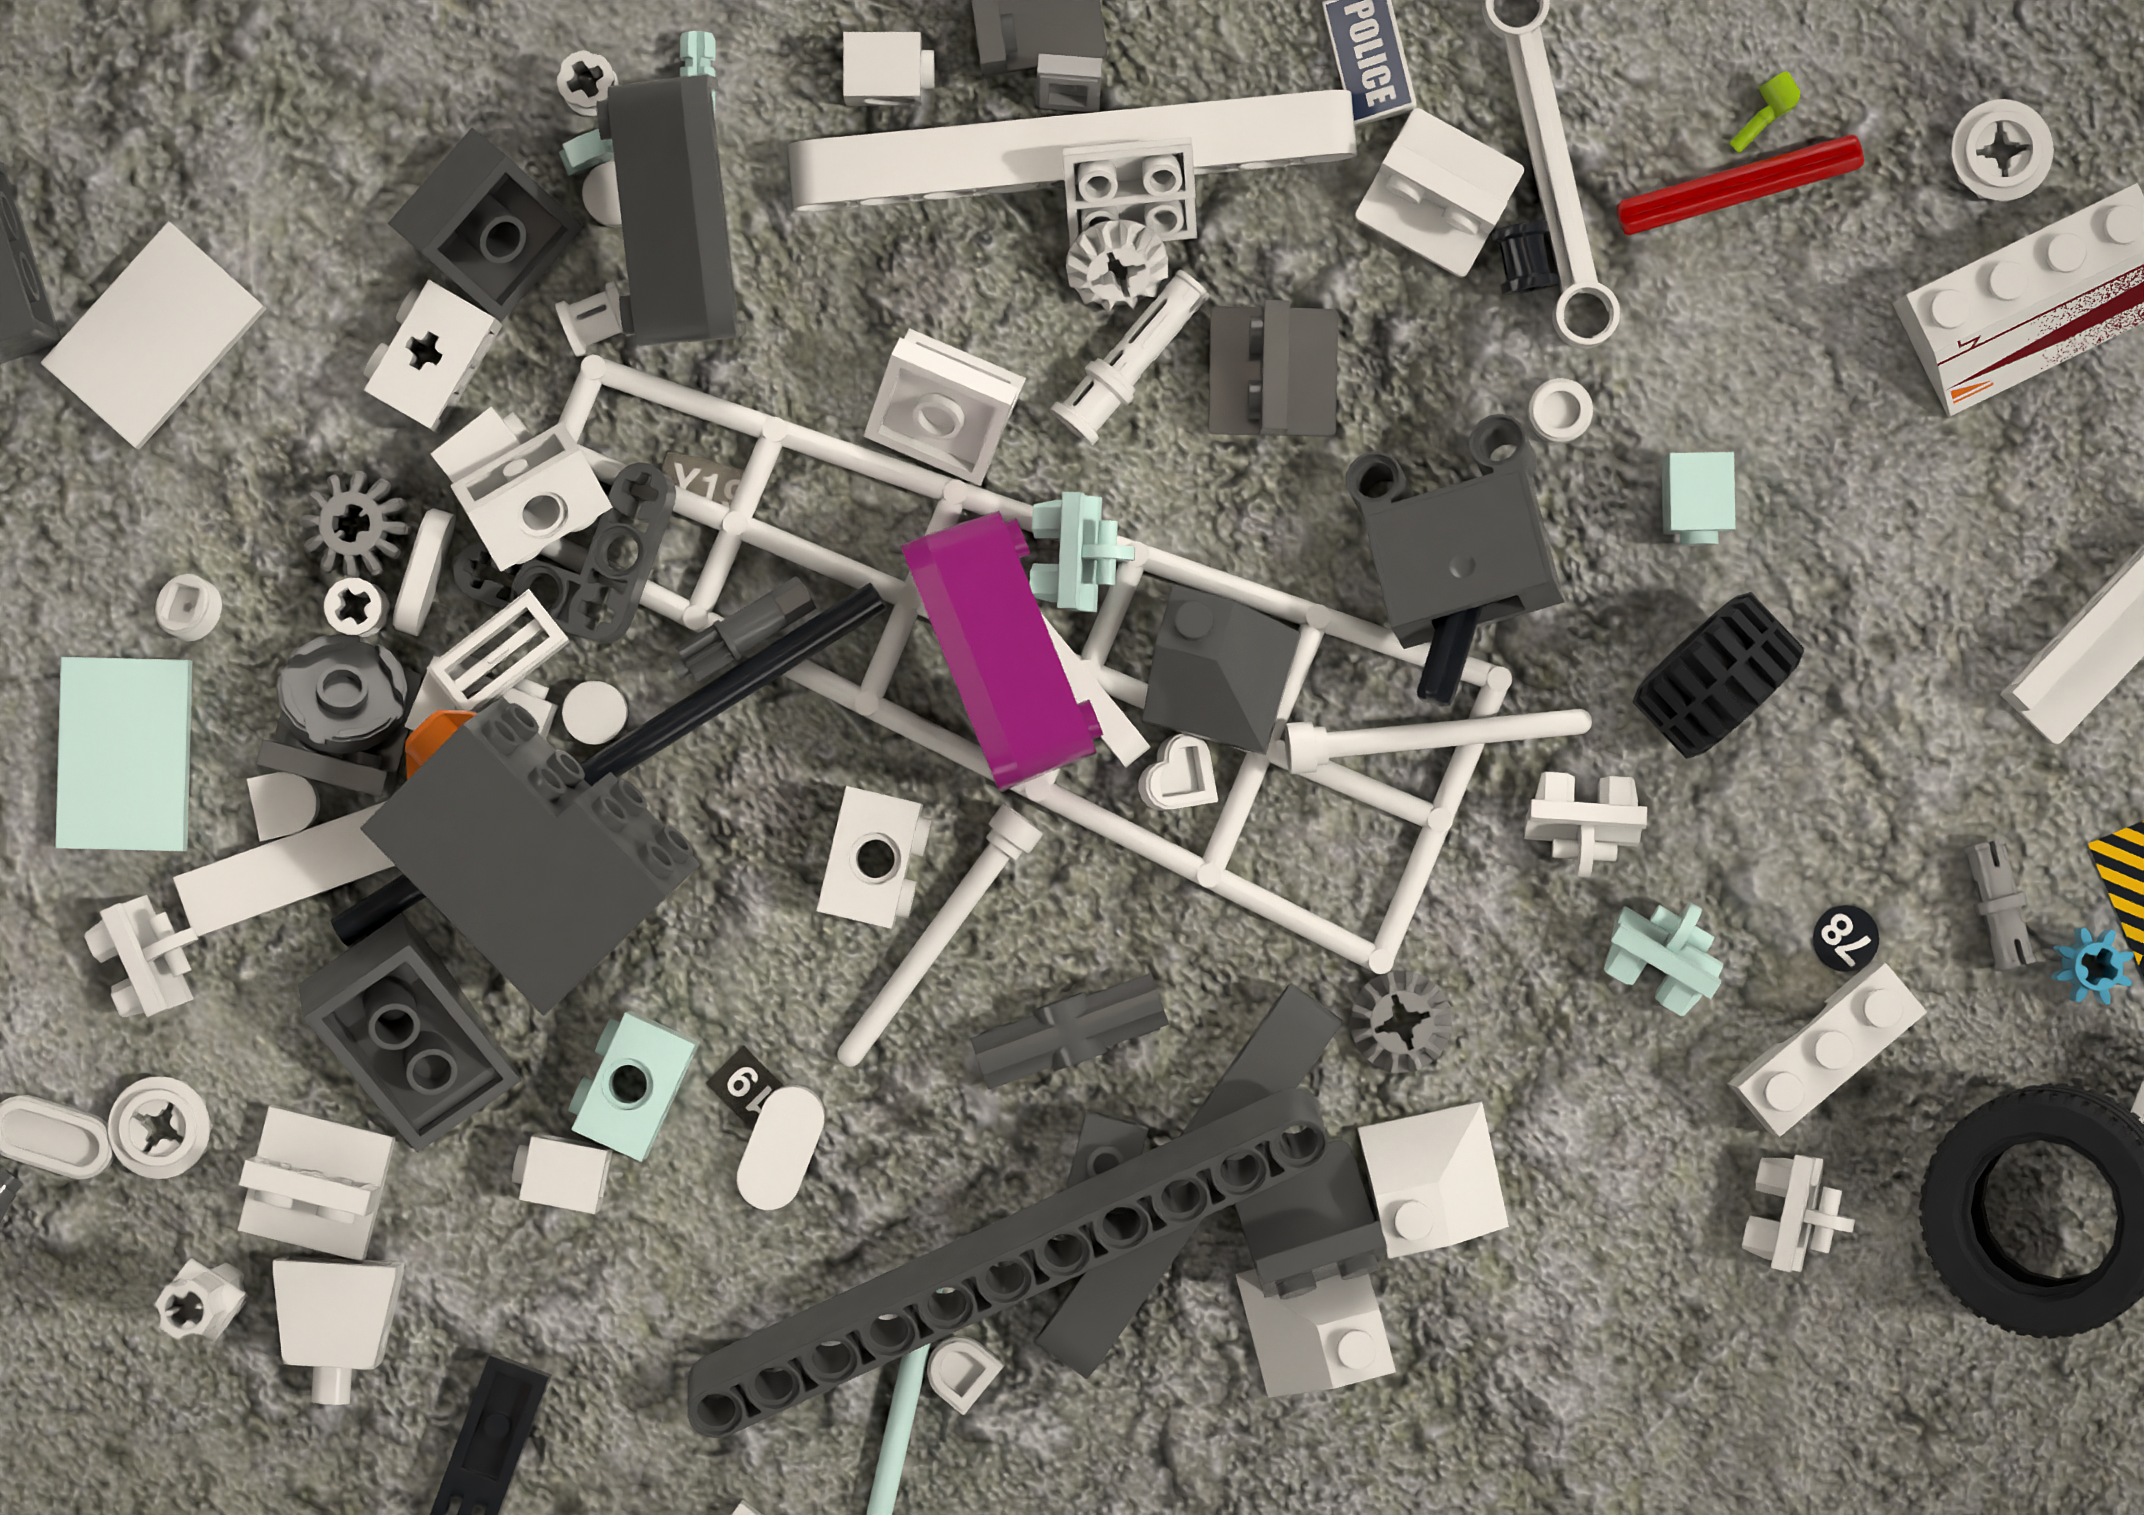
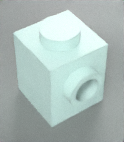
[1662,452,1736,546]

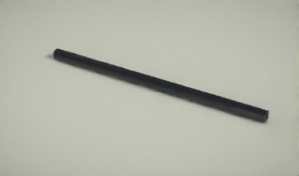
[330,582,887,946]

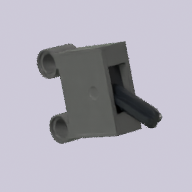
[1346,414,1565,707]

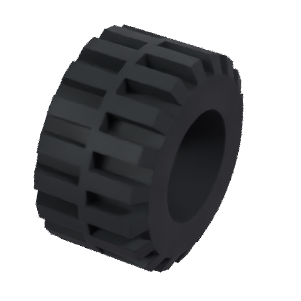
[1633,592,1805,759]

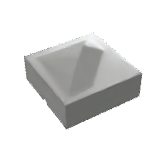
[1036,54,1103,112]

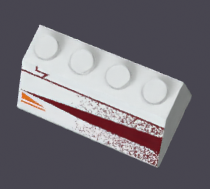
[1893,183,2144,417]

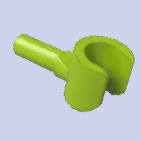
[1729,71,1800,154]

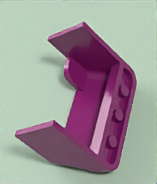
[900,511,1104,792]

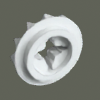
[1949,99,2054,202]
[1066,220,1168,313]
[108,1076,213,1179]

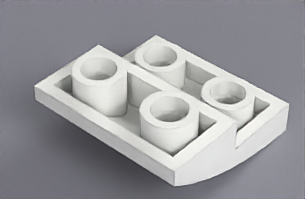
[1062,137,1197,247]

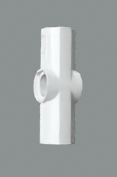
[155,1258,249,1343]

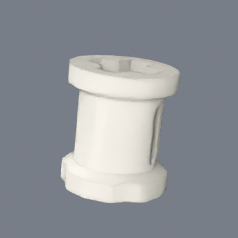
[556,50,619,118]
[555,280,634,357]
[324,578,390,637]

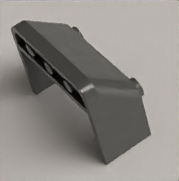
[596,74,747,346]

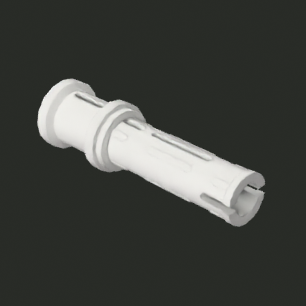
[1050,270,1210,447]

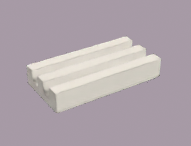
[426,589,570,714]

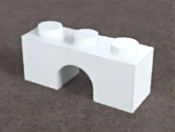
[1727,961,1927,1137]

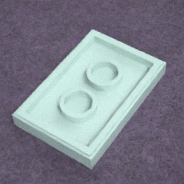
[55,657,193,851]

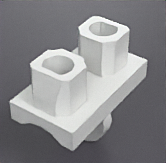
[1524,772,1647,878]
[84,895,198,1017]
[1742,1154,1855,1272]

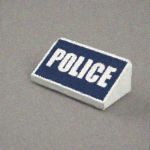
[1322,0,1416,126]

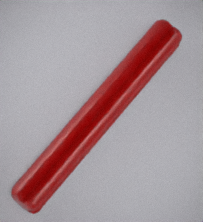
[1616,135,1864,235]

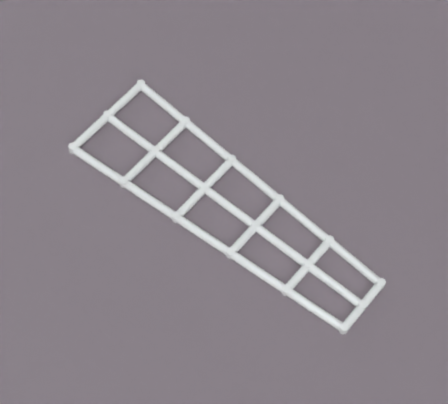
[524,354,1512,974]

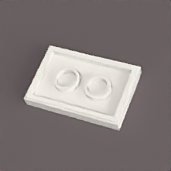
[41,221,267,450]

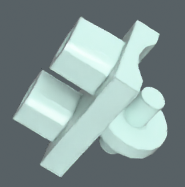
[1029,492,1135,612]
[1604,902,1723,1016]

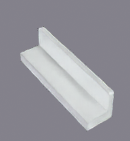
[2000,544,2144,744]

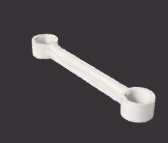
[1482,0,1620,349]

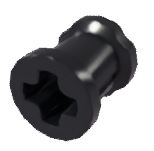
[1491,220,1558,295]

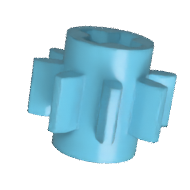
[2051,927,2134,1005]

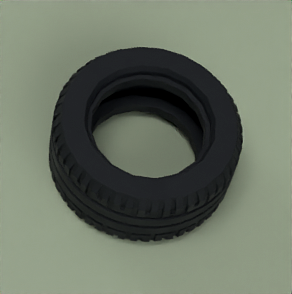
[1919,1083,2144,1339]

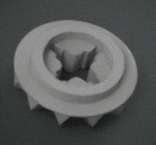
[1350,971,1452,1072]

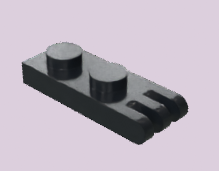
[430,1352,552,1515]

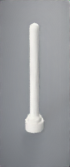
[1284,709,1592,774]
[837,803,1044,1067]

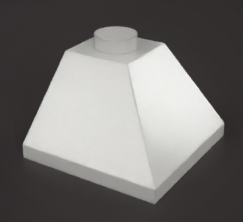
[1357,1101,1509,1259]
[1235,1268,1396,1398]

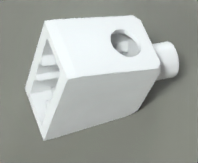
[273,1255,405,1405]

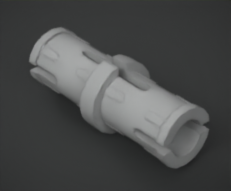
[1964,838,2037,972]

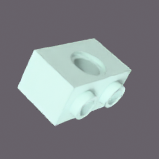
[568,1010,700,1162]

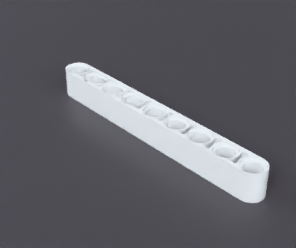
[787,90,1357,212]

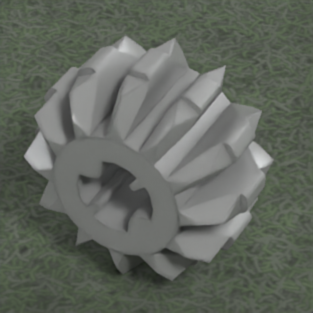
[300,471,411,578]

